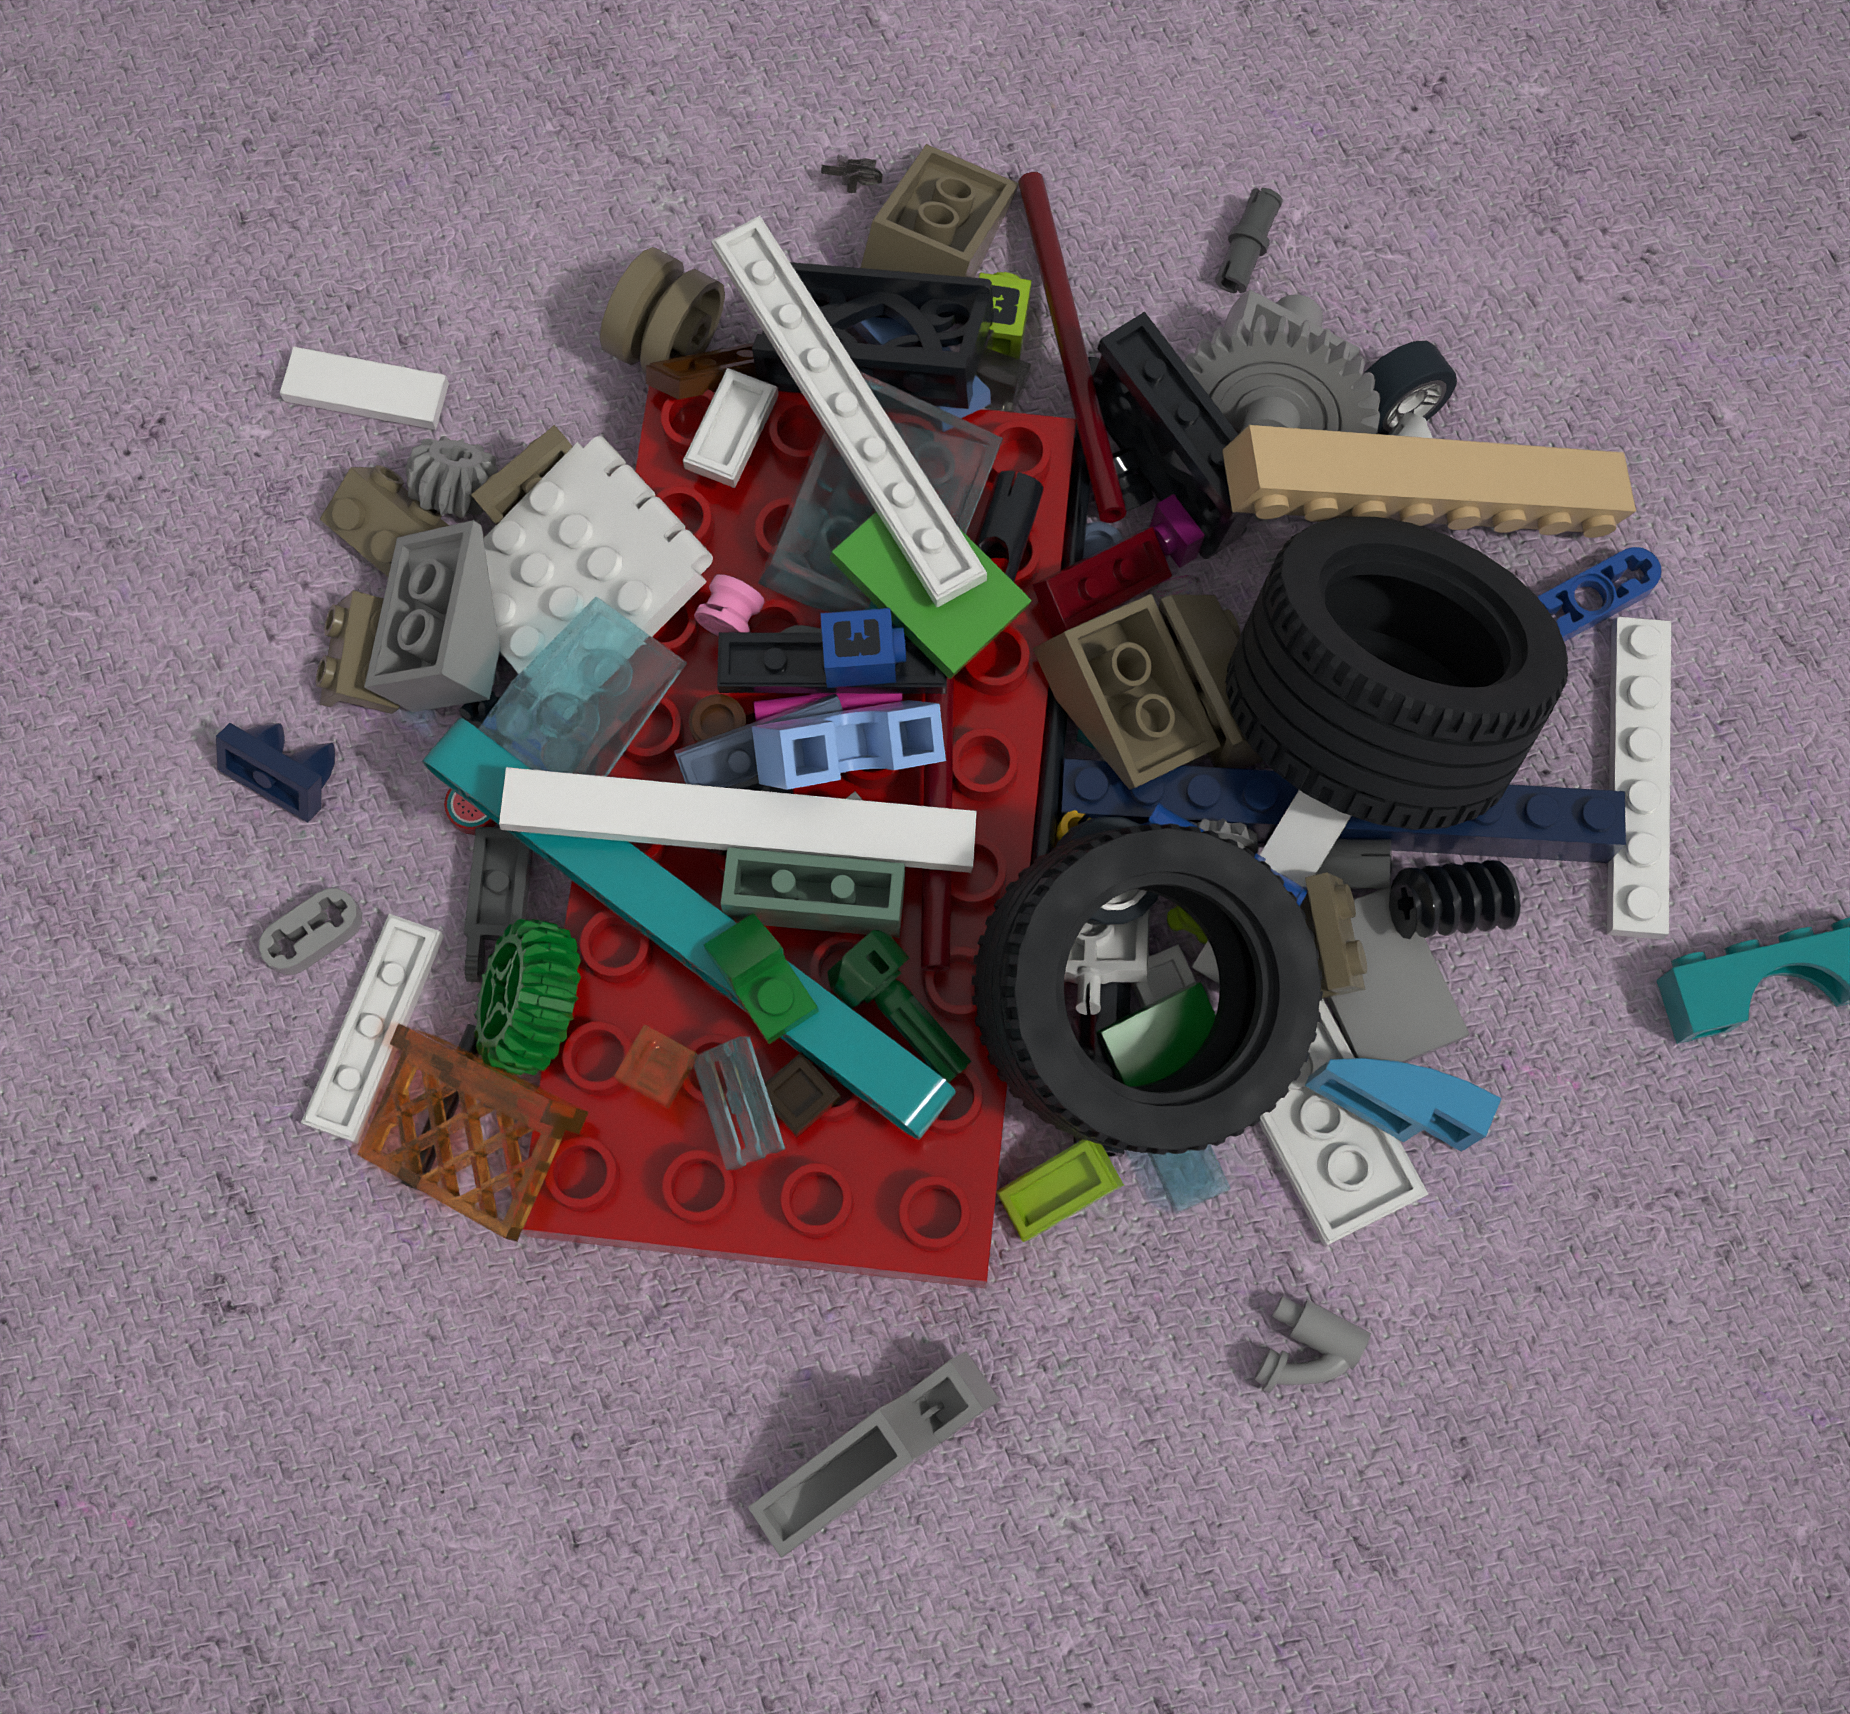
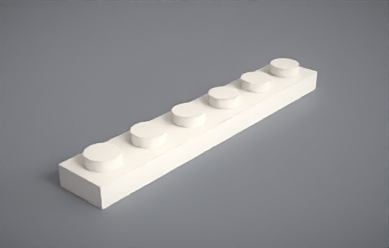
[1607,617,1671,940]

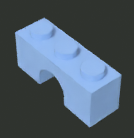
[752,700,946,790]

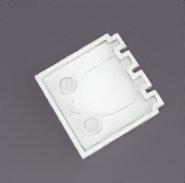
[483,436,713,724]

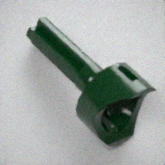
[827,929,972,1083]

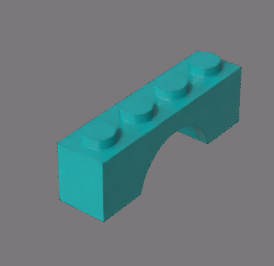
[1656,917,1850,1044]

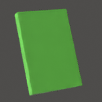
[829,512,1032,680]

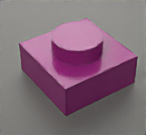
[1149,494,1205,568]

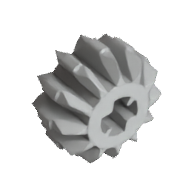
[406,436,498,518]

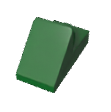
[703,913,819,1044]

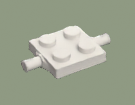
[1064,909,1150,1015]

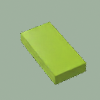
[996,1139,1124,1242]

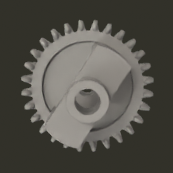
[1184,289,1380,434]

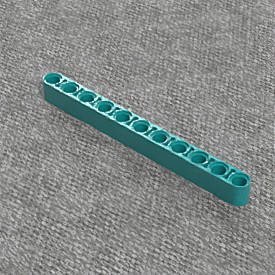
[422,718,956,1140]

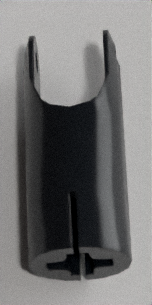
[975,471,1044,582]

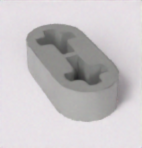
[259,888,362,975]

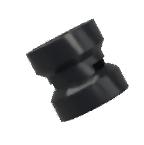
[1085,447,1154,512]

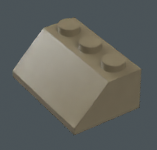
[1158,595,1264,769]

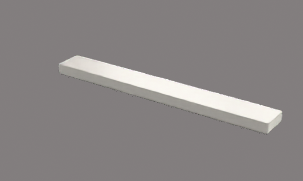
[711,216,987,607]
[499,767,977,873]

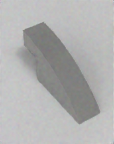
[748,1351,1000,1558]

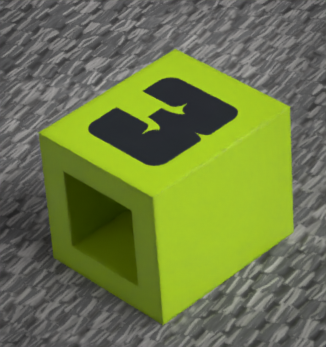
[979,272,1032,361]

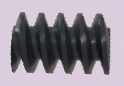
[1389,860,1521,939]

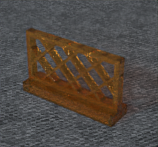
[357,1023,589,1242]

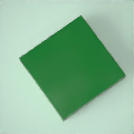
[1096,982,1216,1087]

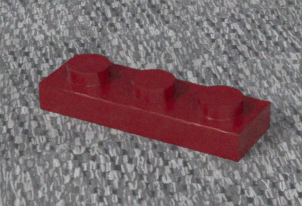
[1032,526,1172,636]

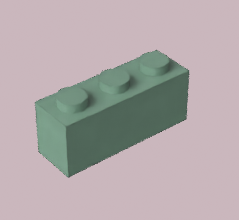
[721,847,905,938]

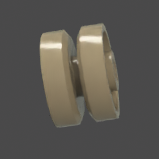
[599,247,725,374]

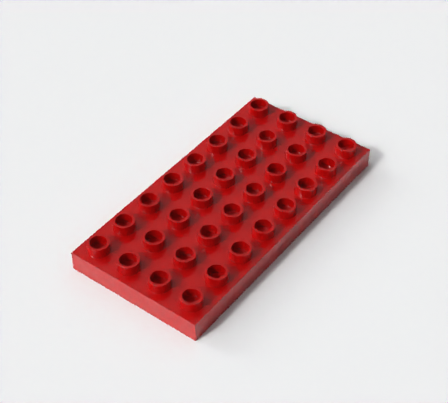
[517,386,1076,1289]

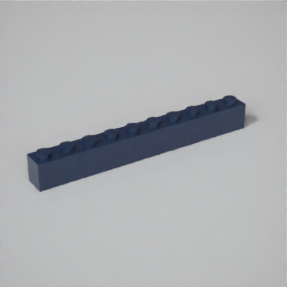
[1058,759,1626,863]

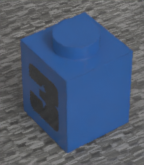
[820,608,906,688]

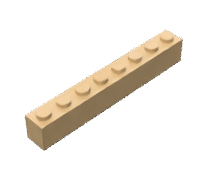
[1223,425,1636,538]

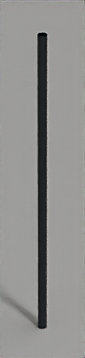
[1030,357,1100,866]

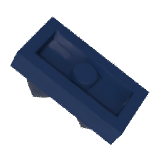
[216,723,335,823]

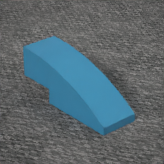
[1305,1058,1502,1152]

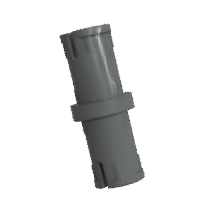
[1215,188,1283,293]

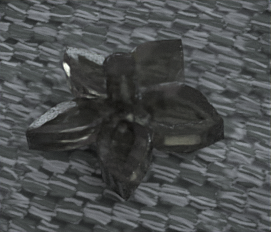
[821,154,883,193]

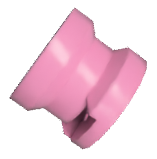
[694,575,765,637]

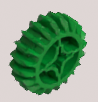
[474,919,581,1076]

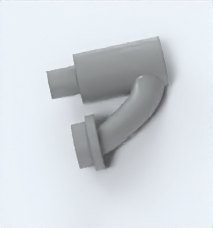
[1254,1296,1371,1393]

